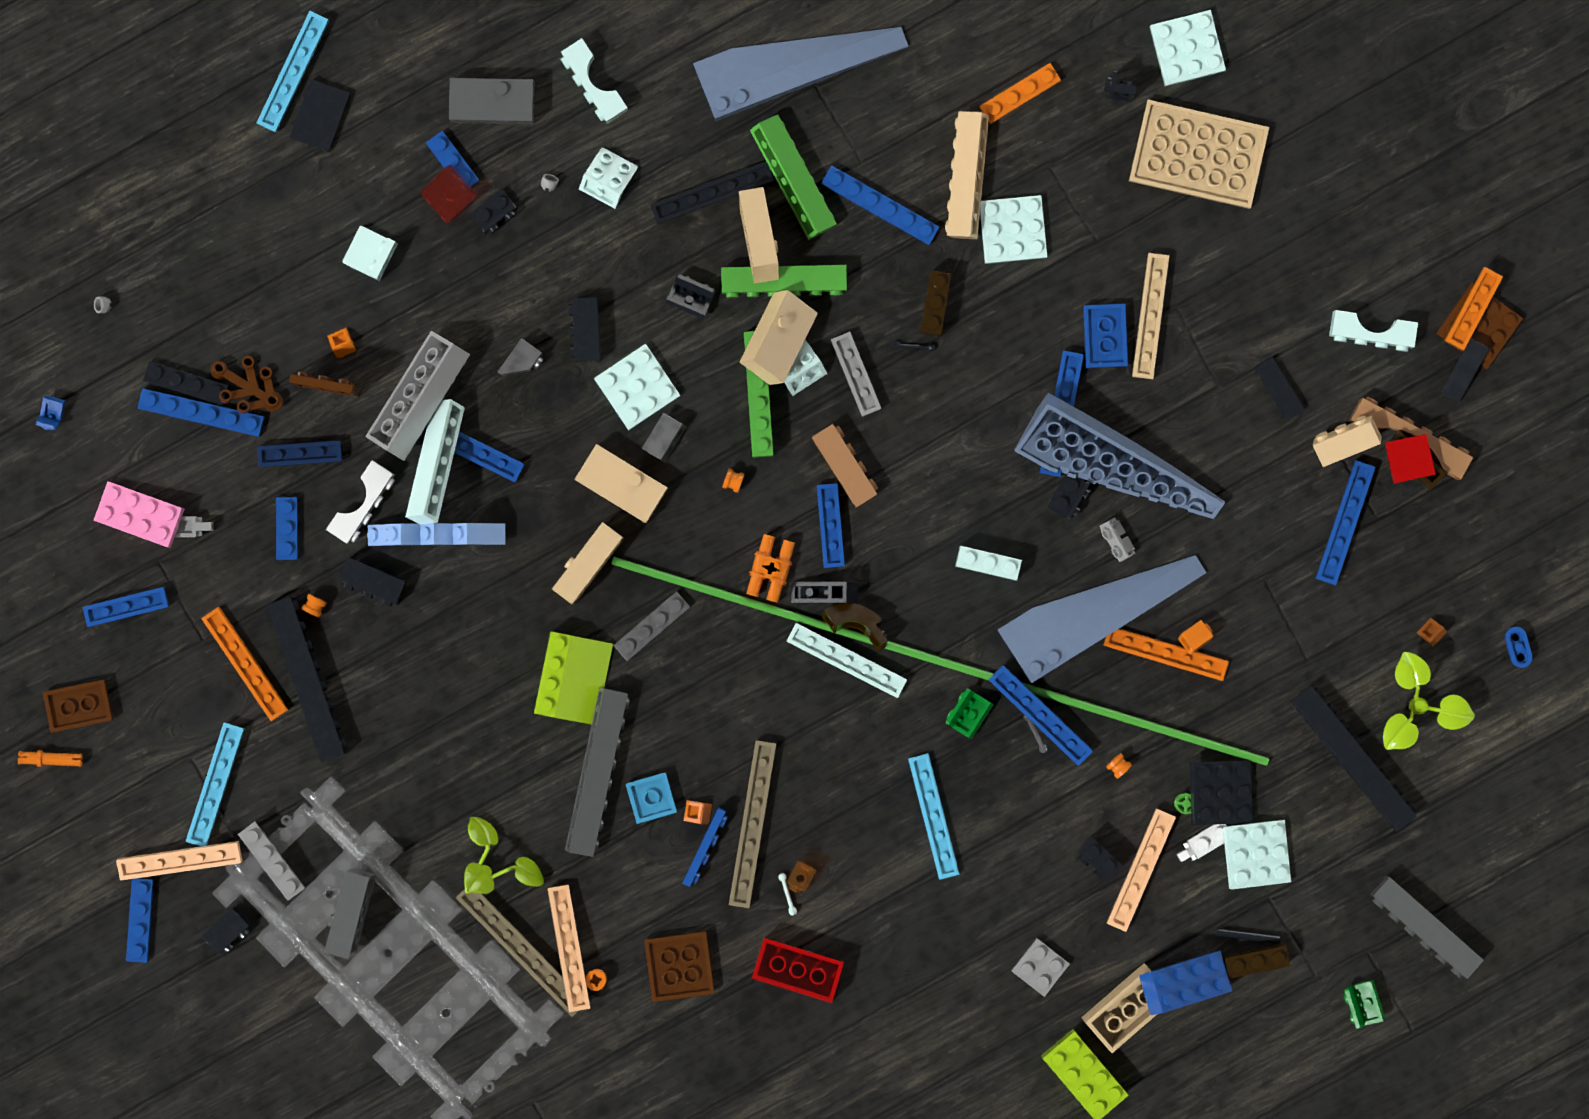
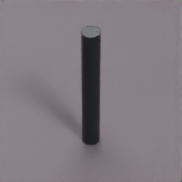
[1217,928,1280,944]

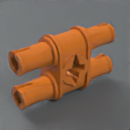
[746,534,795,603]

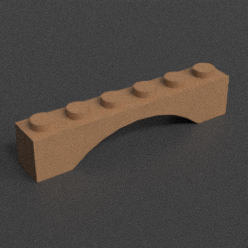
[1348,397,1473,480]

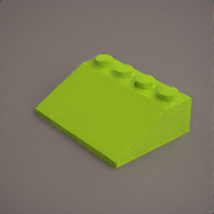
[534,631,613,724]

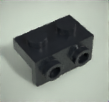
[666,274,715,319]

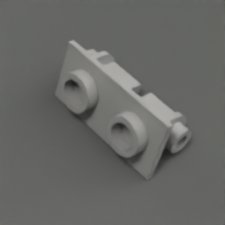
[1099,517,1135,562]

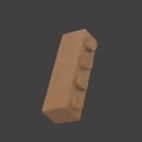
[812,424,878,508]

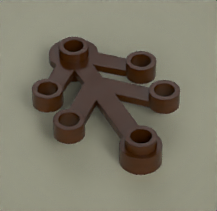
[211,356,283,414]

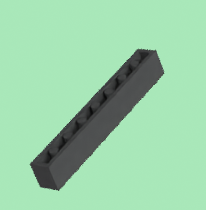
[565,687,629,857]

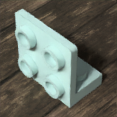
[579,148,638,209]
[343,226,398,281]
[784,339,827,396]

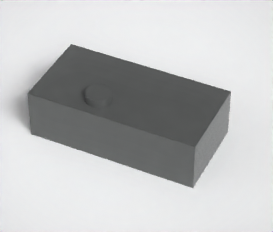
[449,78,535,124]
[324,868,377,959]

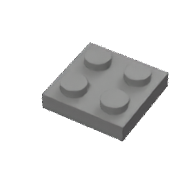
[1011,938,1070,997]

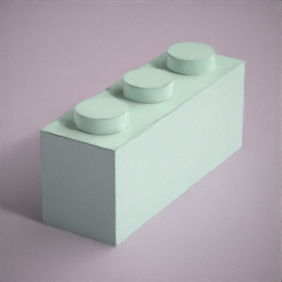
[955,546,1022,581]

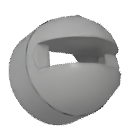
[541,174,559,192]
[94,297,112,313]

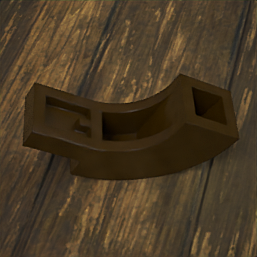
[822,603,888,652]

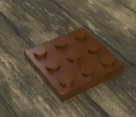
[1435,282,1523,369]
[289,371,360,397]
[644,931,714,1002]

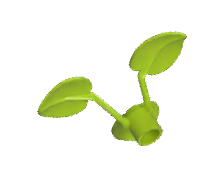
[1383,652,1475,750]
[464,817,544,894]

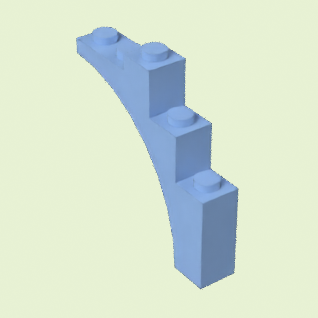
[367,523,505,546]

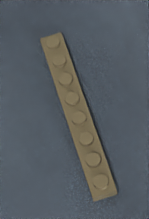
[729,740,776,908]
[456,889,578,1017]

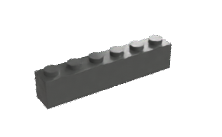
[1370,876,1484,979]

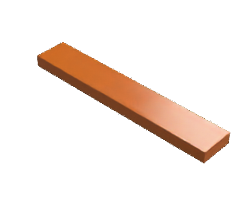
[201,607,289,722]
[1103,629,1229,681]

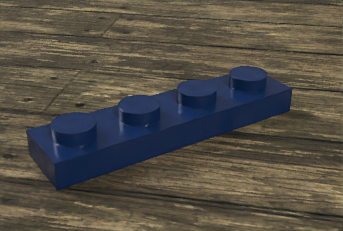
[257,441,342,467]

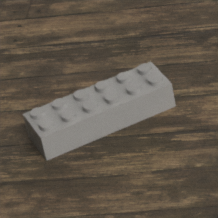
[365,331,470,461]

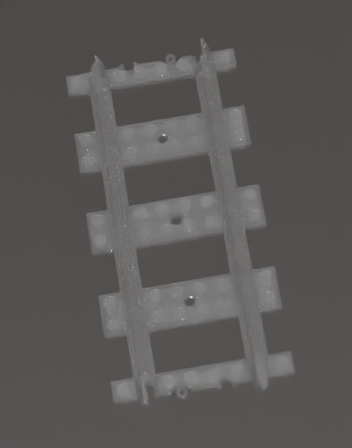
[212,776,564,1119]

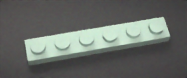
[787,623,907,698]

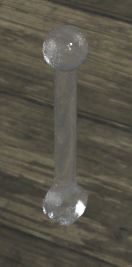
[1024,715,1047,753]

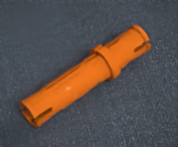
[18,750,83,767]

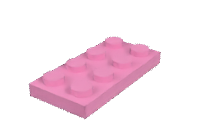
[94,481,184,548]

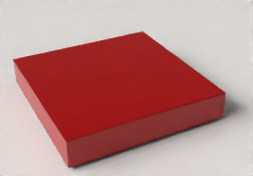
[1385,434,1436,484]

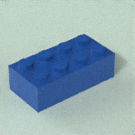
[1139,951,1232,1015]

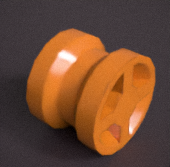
[722,468,745,493]
[301,594,327,618]
[1106,753,1132,779]
[585,969,607,991]

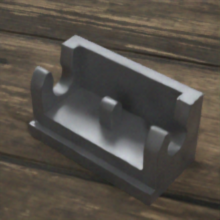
[642,413,687,462]

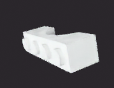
[326,460,395,544]

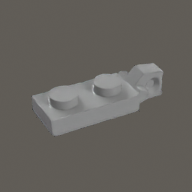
[174,516,214,538]

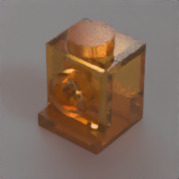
[786,860,817,894]

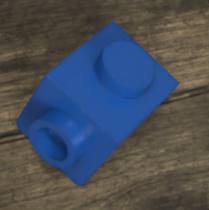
[36,395,65,430]

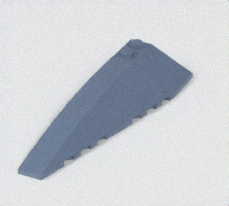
[693,27,908,121]
[1015,393,1225,519]
[998,555,1206,683]

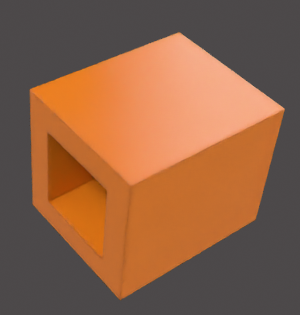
[1178,620,1214,655]

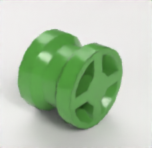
[1174,793,1191,814]

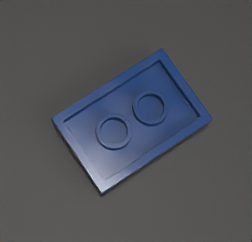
[1083,304,1128,368]

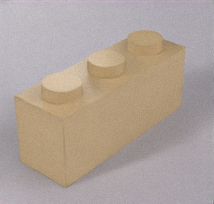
[1313,415,1382,467]

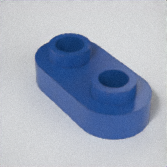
[1505,627,1532,668]

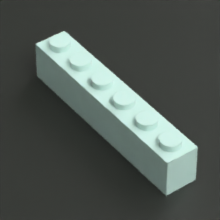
[406,399,465,525]

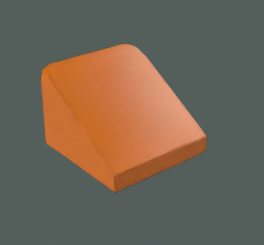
[327,328,356,359]
[684,800,712,825]

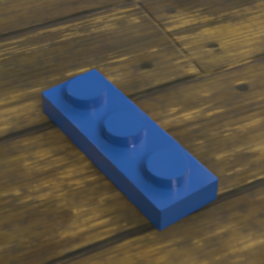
[426,131,480,194]
[276,497,298,560]

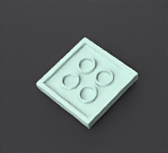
[1150,10,1226,86]
[980,195,1047,264]
[594,344,680,430]
[1223,820,1291,889]

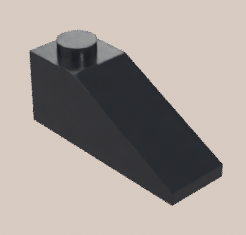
[791,582,858,604]

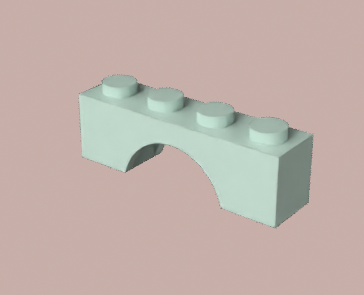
[561,38,628,124]
[1329,310,1418,352]

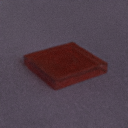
[420,165,477,224]

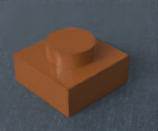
[1417,618,1447,647]

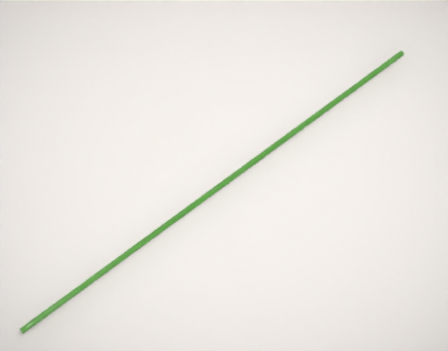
[611,557,1269,766]

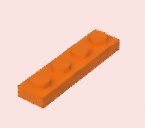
[979,63,1061,125]
[1444,267,1503,351]

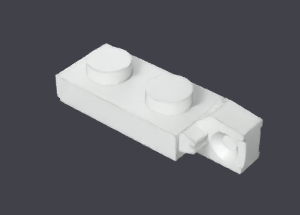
[1177,824,1226,862]

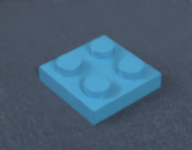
[626,772,677,824]

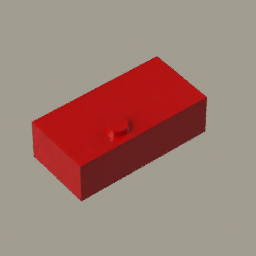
[751,938,844,1003]

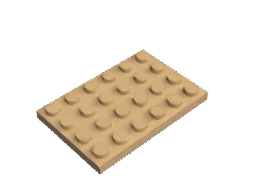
[1129,100,1269,209]

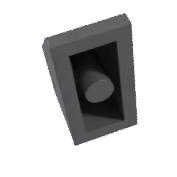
[498,338,543,376]

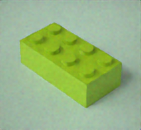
[1041,1029,1129,1119]

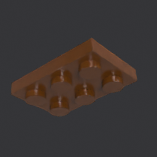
[42,679,113,733]

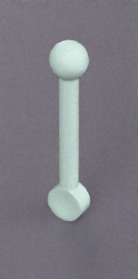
[778,873,797,916]

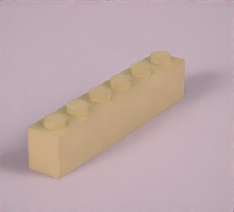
[945,111,989,239]

